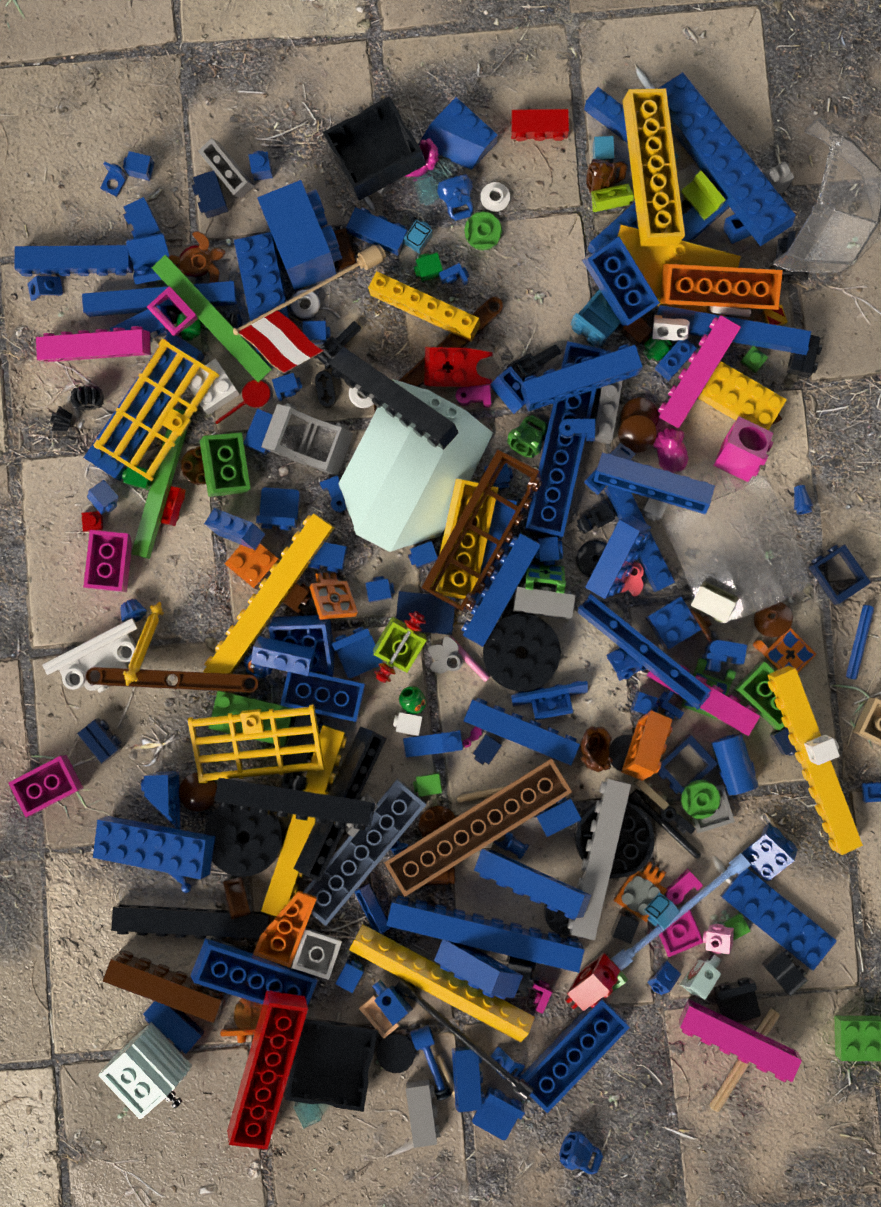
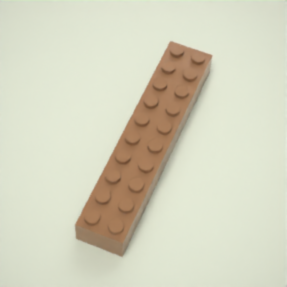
[384,758,572,897]

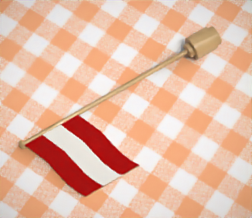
[233,244,386,373]

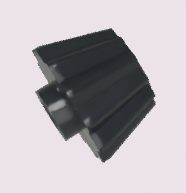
[50,406,72,431]

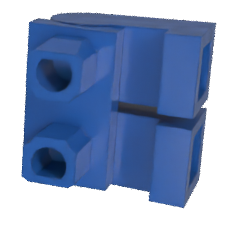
[702,640,747,672]

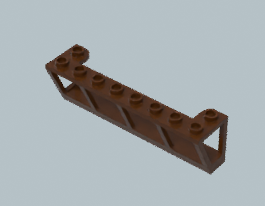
[421,449,542,614]

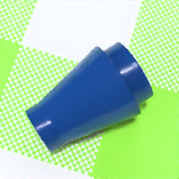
[794,485,813,515]

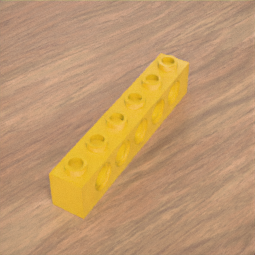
[368,271,480,342]

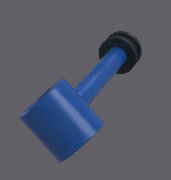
[410,1025,452,1100]

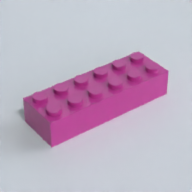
[679,999,802,1082]

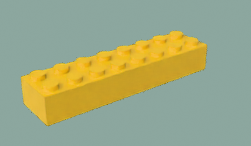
[623,88,685,247]

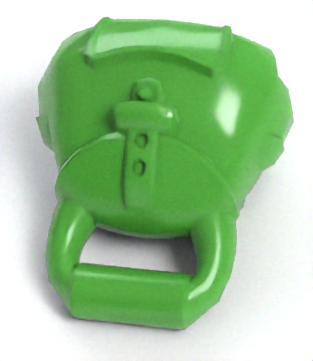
[507,415,547,458]

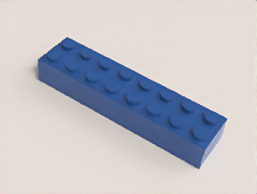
[83,332,205,482]

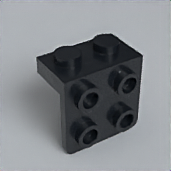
[713,977,761,1023]

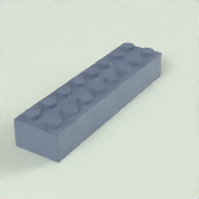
[303,778,427,926]

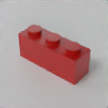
[511,109,569,141]

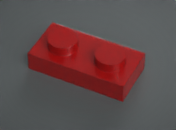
[160,486,186,526]

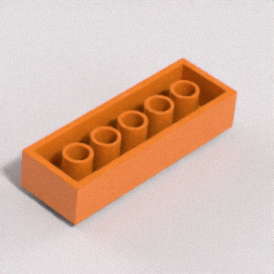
[660,264,783,310]

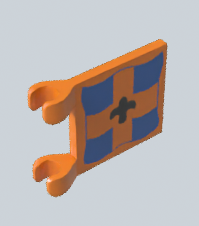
[753,628,816,673]

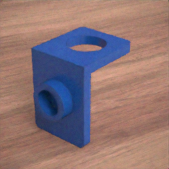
[100,161,127,197]
[28,276,63,301]
[491,1047,525,1079]

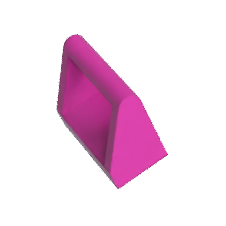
[147,286,198,336]

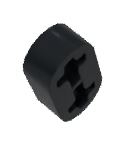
[315,371,336,408]

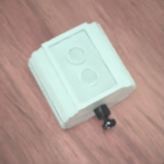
[98,1022,192,1119]

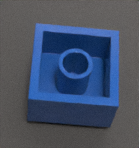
[645,597,702,650]

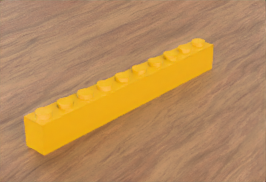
[203,513,335,674]
[768,666,863,855]
[261,725,348,916]
[349,924,535,1042]

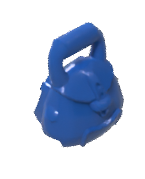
[437,174,473,221]
[559,1131,603,1175]

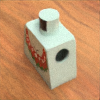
[679,953,722,1000]

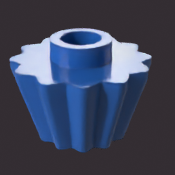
[120,599,147,622]

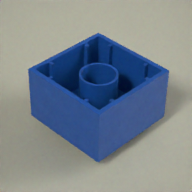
[257,180,342,291]

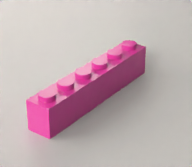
[658,315,741,429]
[36,326,151,362]
[646,664,760,736]

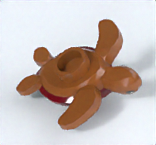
[168,231,226,283]

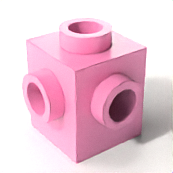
[703,924,734,954]

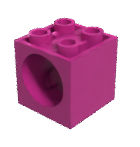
[713,416,773,482]

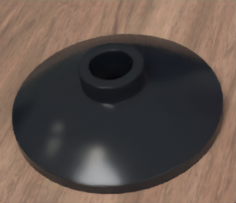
[576,540,607,577]

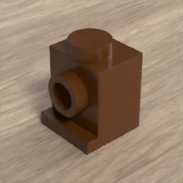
[283,583,310,614]

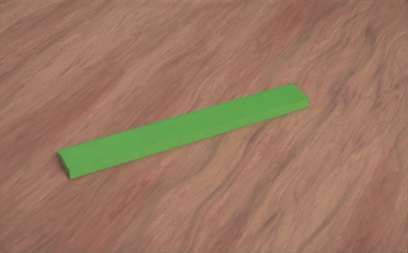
[152,255,272,382]
[131,409,187,559]

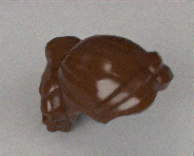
[580,726,613,773]

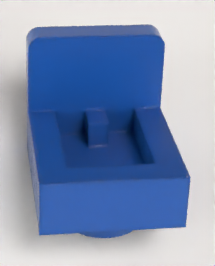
[658,690,684,720]
[647,961,681,995]

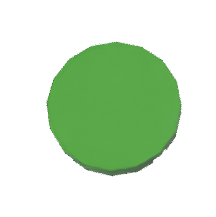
[464,211,502,250]
[681,780,720,819]

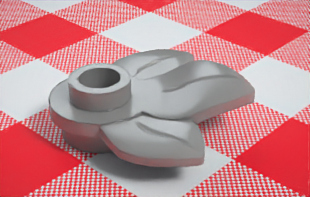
[428,636,463,674]

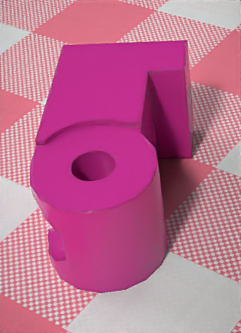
[455,385,491,407]
[665,868,703,904]

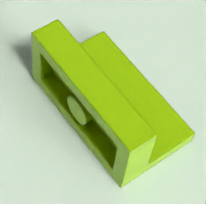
[680,171,726,220]
[591,183,634,212]

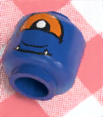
[244,653,273,678]

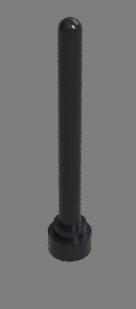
[628,789,701,859]

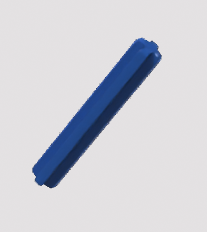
[846,605,874,680]

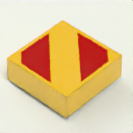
[762,304,788,326]

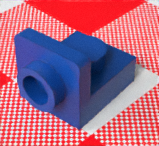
[439,263,469,286]

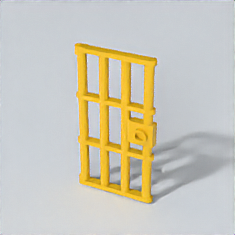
[93,339,220,481]
[188,704,326,784]

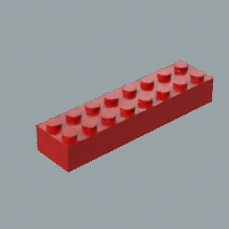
[227,991,308,1150]

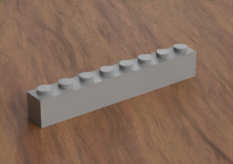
[568,778,631,940]

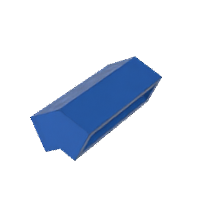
[354,882,391,934]

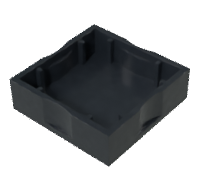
[323,96,426,201]
[284,1017,378,1112]

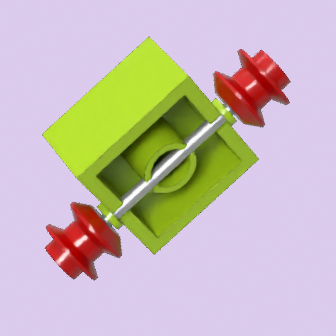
[373,611,427,683]

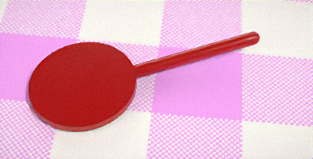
[215,380,270,424]

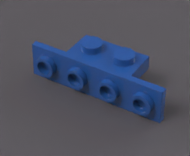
[511,681,588,720]

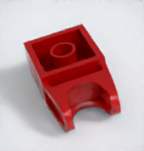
[424,347,493,387]

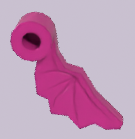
[462,726,482,748]

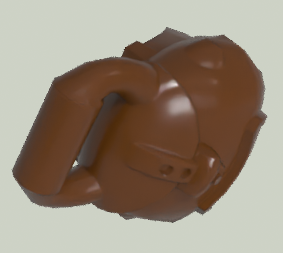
[586,159,628,194]

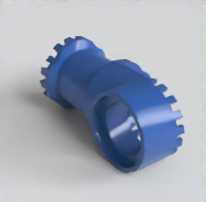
[493,832,529,860]

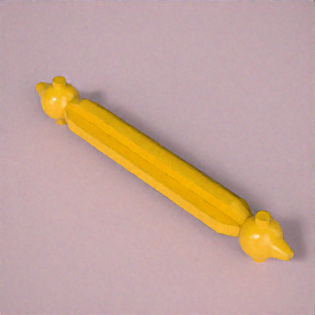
[123,602,164,686]

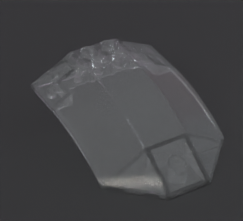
[660,456,812,627]

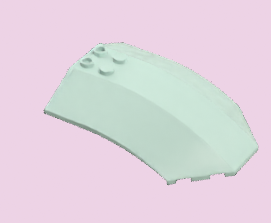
[338,379,493,552]

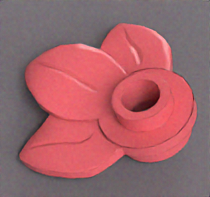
[620,562,644,597]

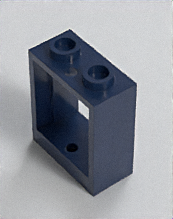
[808,544,871,605]
[657,734,718,794]

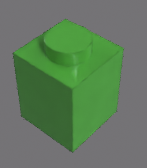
[413,773,442,797]

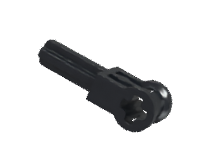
[314,321,361,370]
[506,345,561,381]

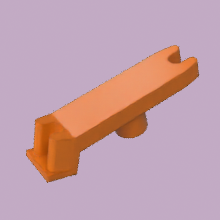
[220,1027,256,1043]

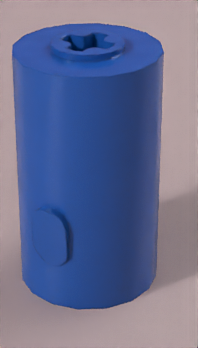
[711,733,759,795]

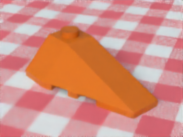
[253,891,317,968]

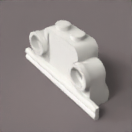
[42,618,138,693]

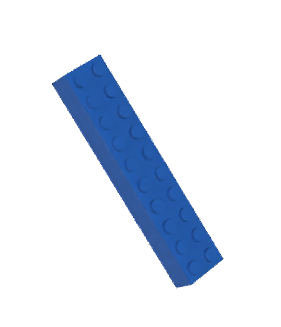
[658,72,796,247]
[525,341,605,539]
[386,895,585,973]

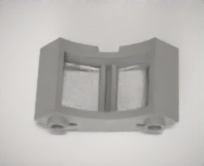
[261,403,353,476]

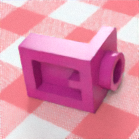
[532,980,552,1014]

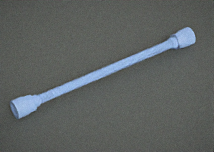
[611,853,751,971]

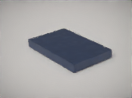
[396,591,456,635]

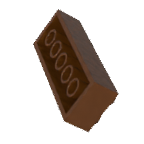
[102,951,227,1023]

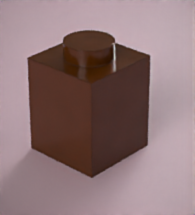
[621,318,653,347]

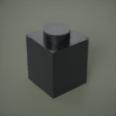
[611,911,639,944]

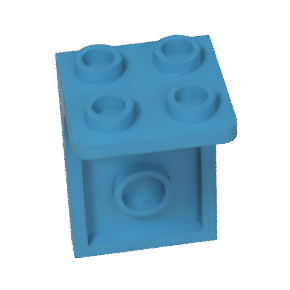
[570,289,620,348]

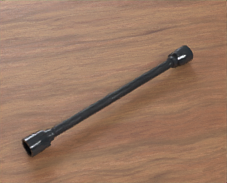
[394,978,535,1101]

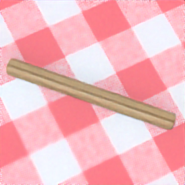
[710,1009,780,1112]

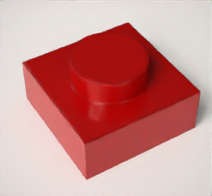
[81,511,104,532]

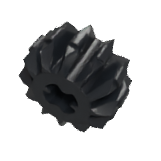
[70,385,104,411]

